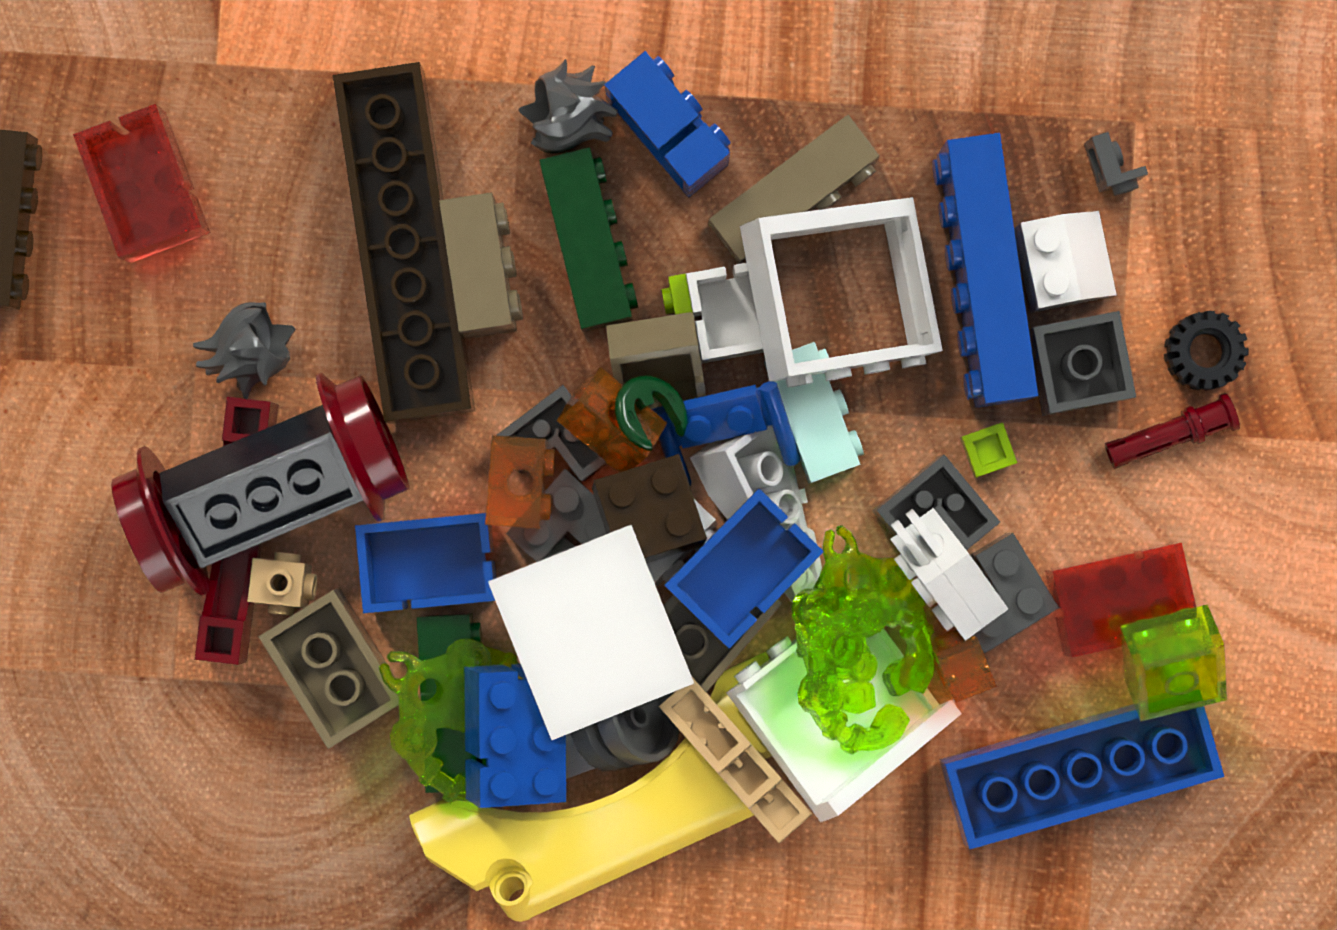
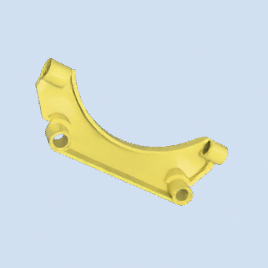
[409,652,772,922]

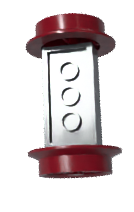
[111,373,410,596]

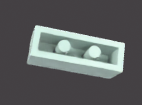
[764,342,864,484]

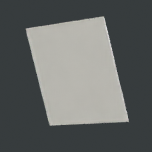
[488,525,694,740]

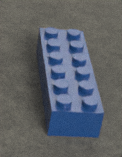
[932,133,1038,408]
[939,688,1225,850]

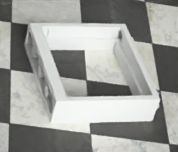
[740,197,943,387]

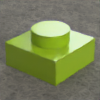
[661,274,692,315]
[960,422,1017,478]

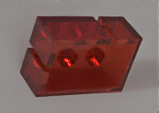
[73,104,210,263]
[1045,542,1201,657]

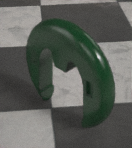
[615,376,687,451]

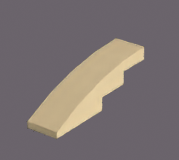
[659,677,812,844]

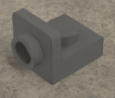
[1084,132,1148,196]

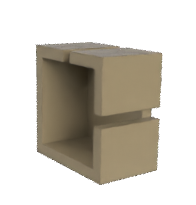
[606,312,706,423]

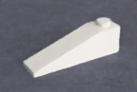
[690,425,825,604]

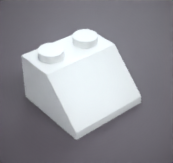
[1014,211,1117,313]

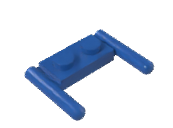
[650,381,800,486]

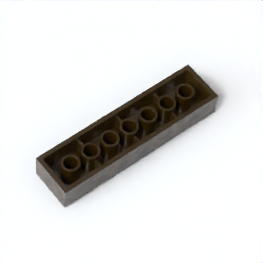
[333,62,475,424]

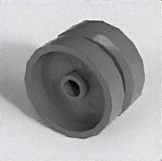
[570,692,679,771]

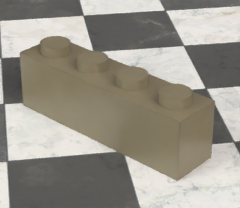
[708,115,880,264]

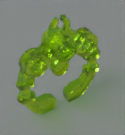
[791,525,935,714]
[794,587,934,755]
[379,638,524,804]

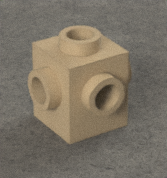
[247,552,317,616]

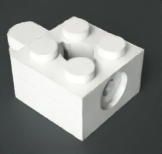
[890,508,1008,641]

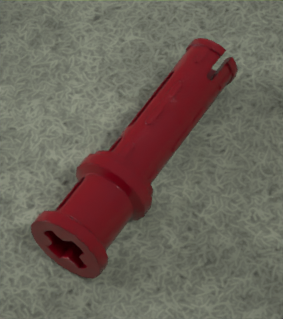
[1105,393,1240,469]

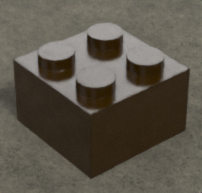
[592,454,707,563]

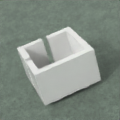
[686,263,764,364]

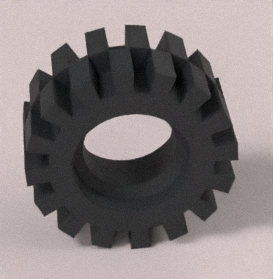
[1164,311,1249,391]

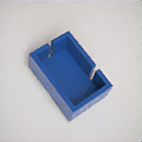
[604,51,731,198]
[664,488,824,649]
[355,513,497,614]
[464,664,566,808]

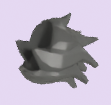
[519,59,618,153]
[193,302,296,399]

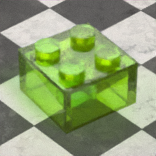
[1120,604,1227,722]

